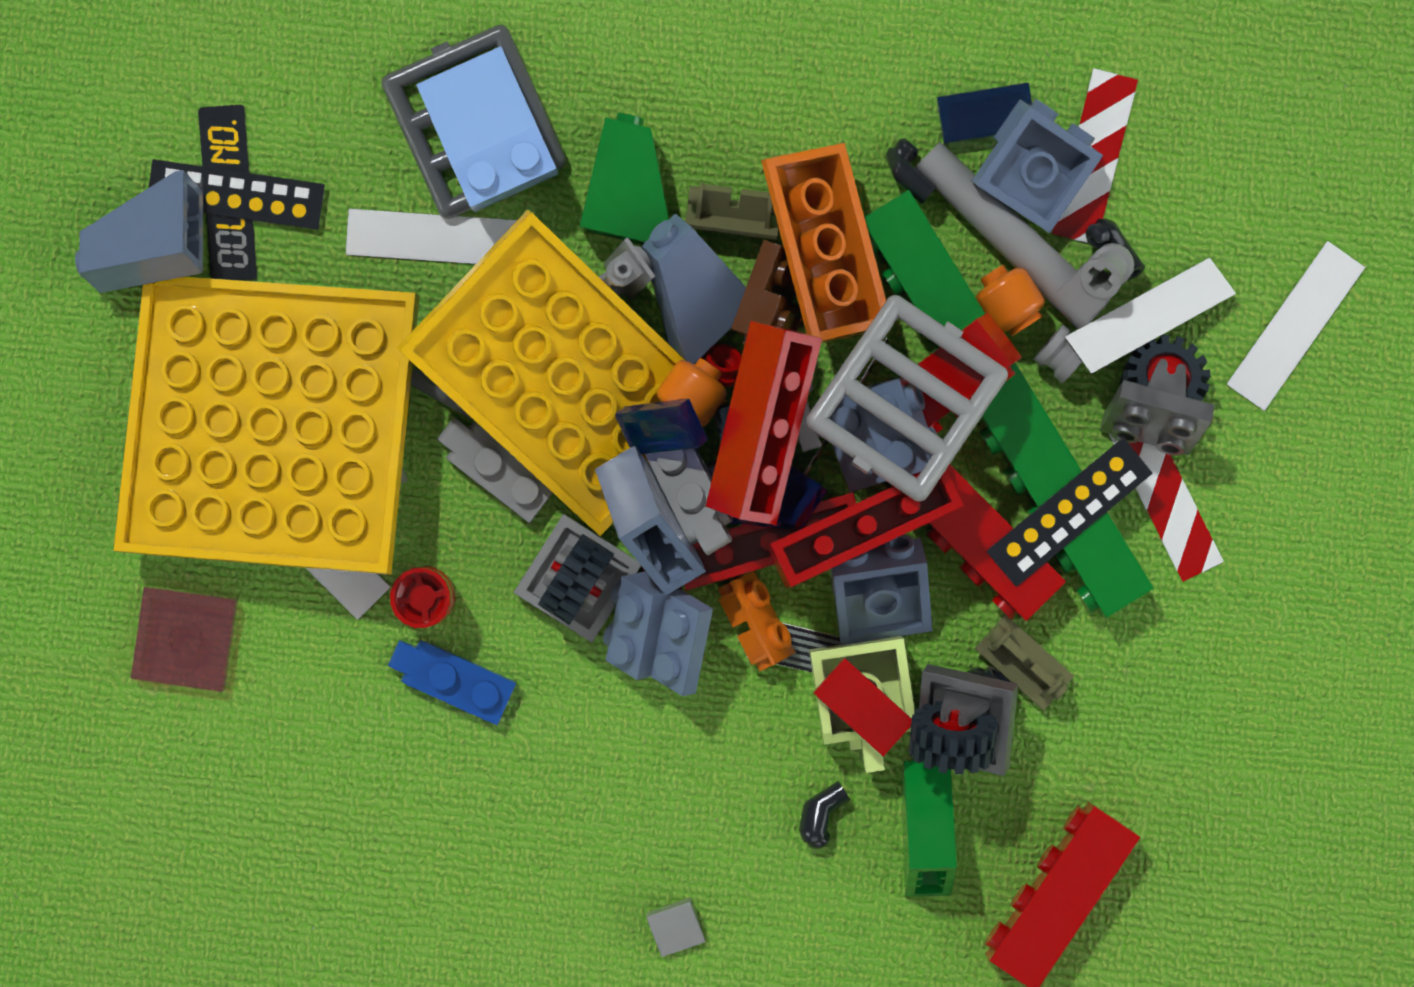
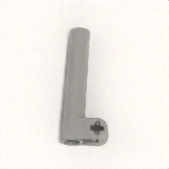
[915,142,1135,329]

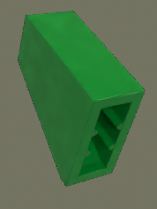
[580,113,669,245]
[902,758,957,897]

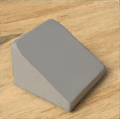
[646,898,705,957]

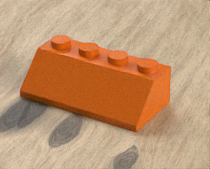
[761,143,886,343]

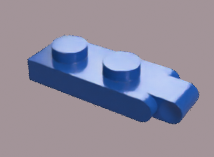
[388,639,517,725]

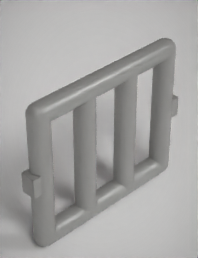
[806,295,1008,501]

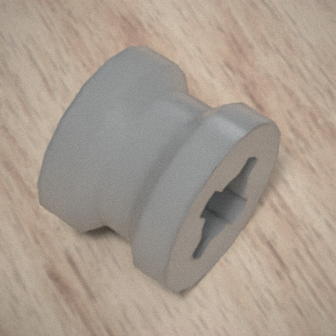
[1033,325,1082,383]

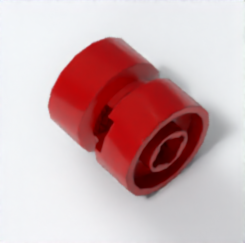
[390,566,456,628]

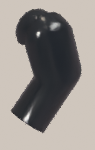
[886,138,937,204]
[1086,218,1145,280]
[799,781,850,849]

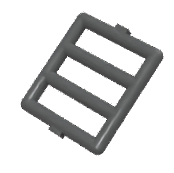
[381,25,567,219]

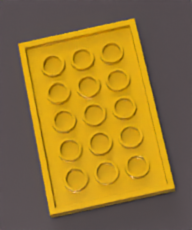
[397,209,727,536]

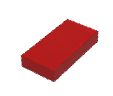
[813,657,912,757]

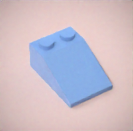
[416,46,559,212]

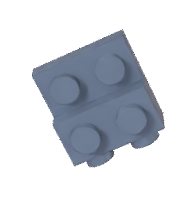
[972,99,1103,233]
[829,376,937,493]
[830,535,932,645]
[603,571,713,696]

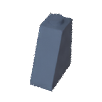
[75,170,203,293]
[642,214,746,364]
[595,445,706,595]

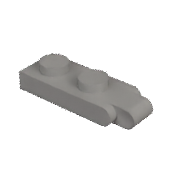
[437,417,553,523]
[645,430,733,555]

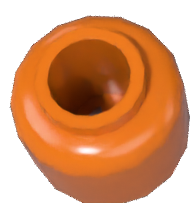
[975,265,1045,337]
[657,358,727,430]

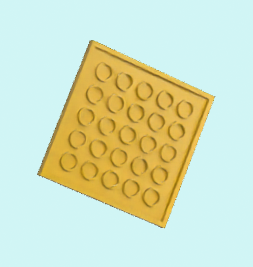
[113,277,420,575]

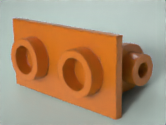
[718,571,796,672]

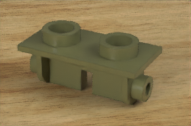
[685,182,778,240]
[974,614,1074,711]

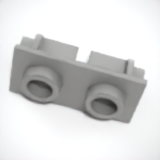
[599,238,655,301]

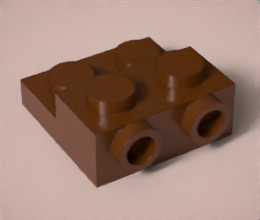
[731,240,805,345]

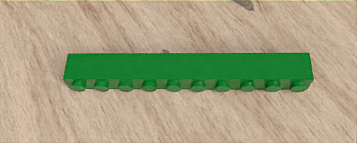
[864,190,1154,618]

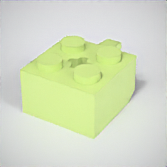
[809,636,915,773]

